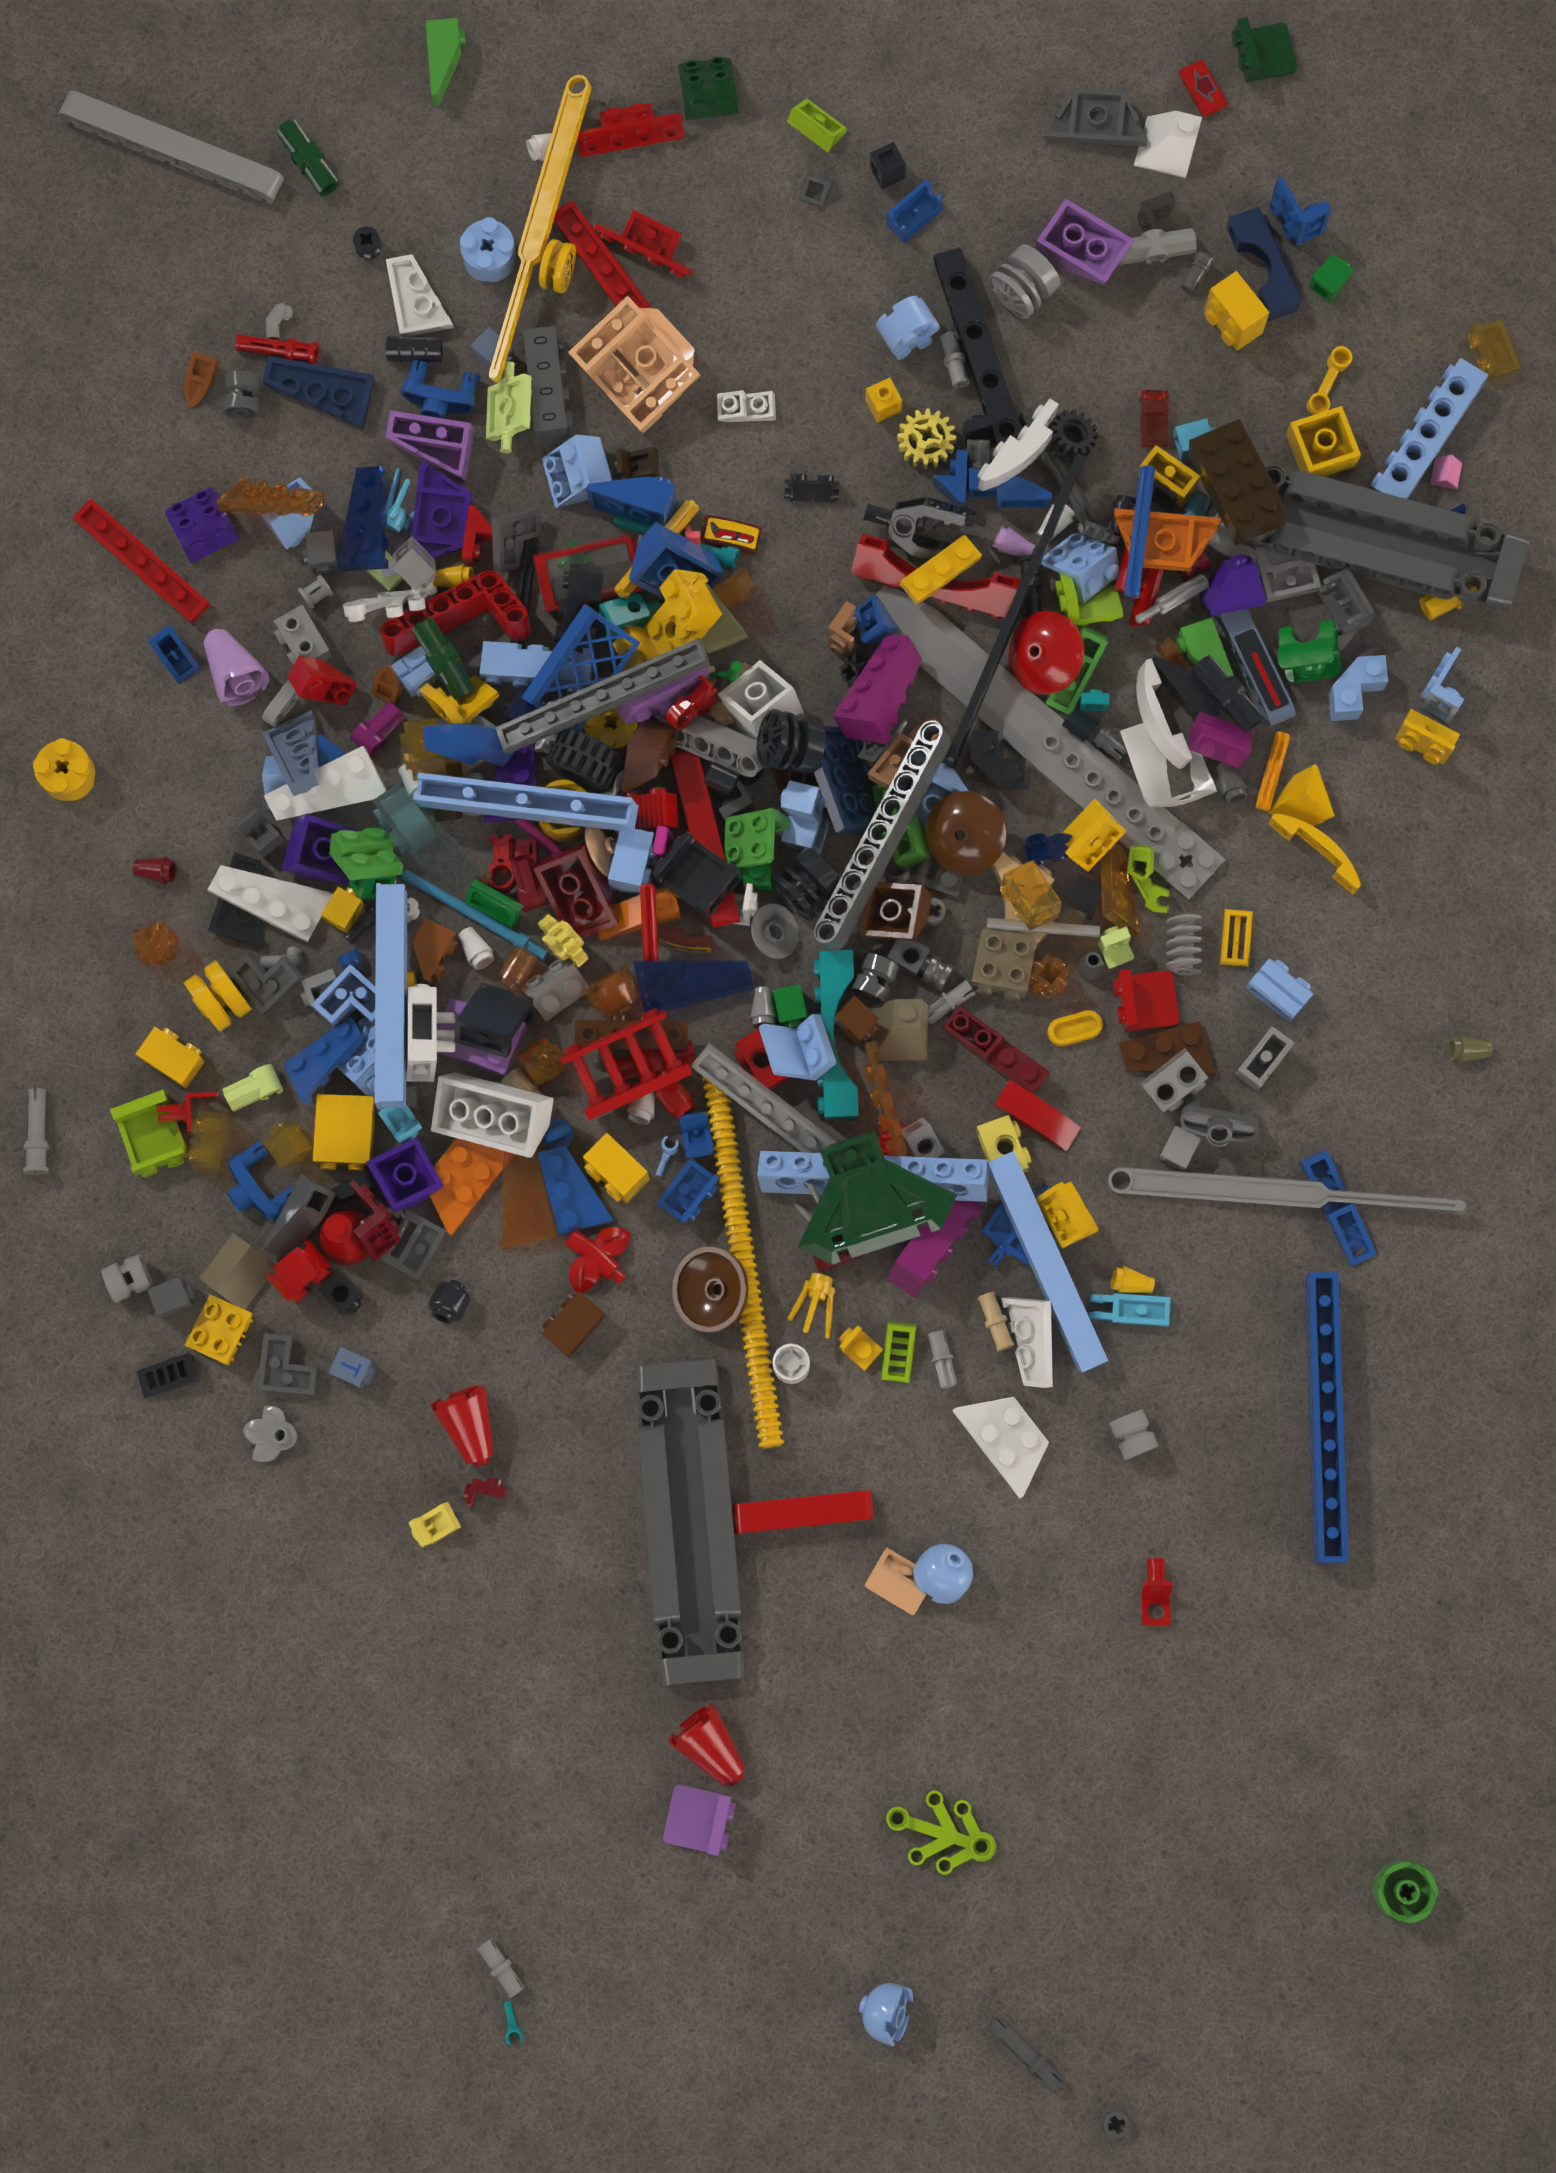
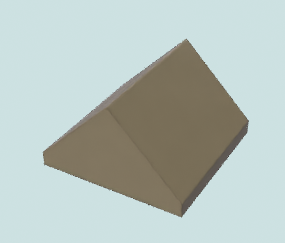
[199,1233,276,1310]

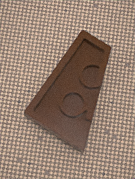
[1118,1021,1216,1076]

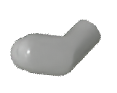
[266,303,293,340]
[260,947,303,970]

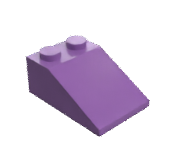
[1035,198,1134,285]
[437,998,528,1078]

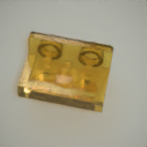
[1468,319,1521,382]

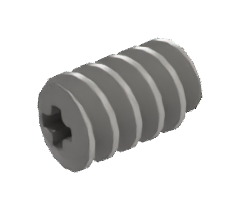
[1166,914,1202,975]

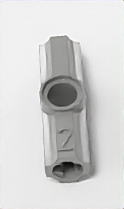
[1118,228,1197,266]

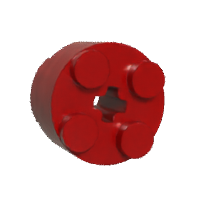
[265,1240,332,1304]

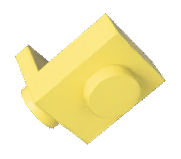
[409,1502,461,1547]

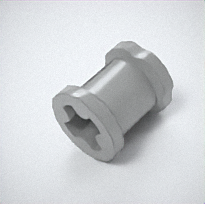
[297,575,334,610]

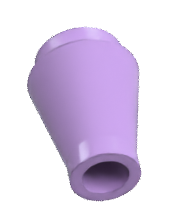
[992,526,1035,557]

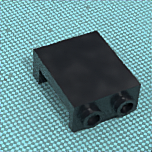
[653,831,743,920]
[454,983,534,1058]

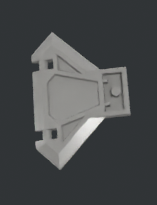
[1206,506,1321,603]

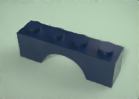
[1226,207,1302,322]

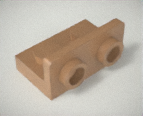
[828,601,857,657]

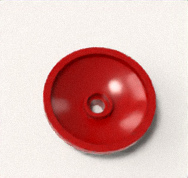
[1008,611,1084,695]

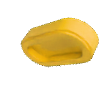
[1047,1010,1103,1047]

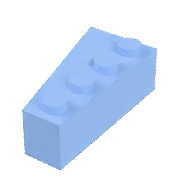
[480,641,593,694]

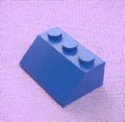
[629,522,725,600]

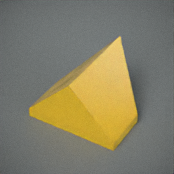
[1268,765,1335,826]

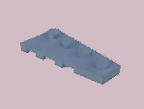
[262,710,319,797]

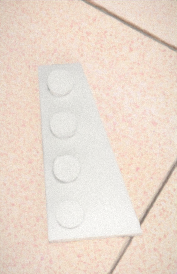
[208,865,334,943]

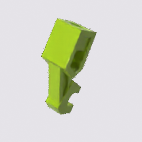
[1127,844,1170,913]

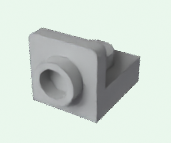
[300,968,337,1011]

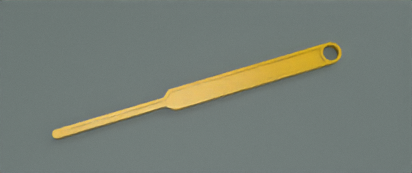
[489,75,591,382]

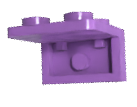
[663,1785,736,1856]

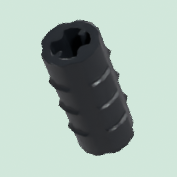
[386,336,443,363]

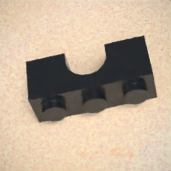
[554,564,604,653]

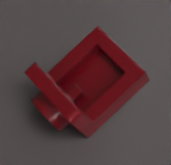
[463,1477,509,1509]

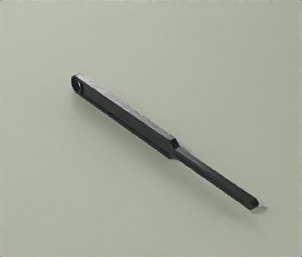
[945,453,1086,768]

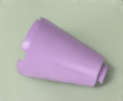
[203,629,269,706]

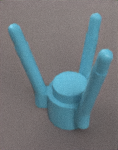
[380,468,414,533]

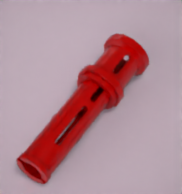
[235,334,320,365]

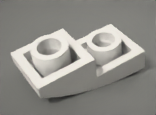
[717,390,776,422]

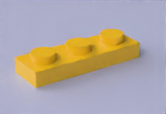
[900,535,982,605]

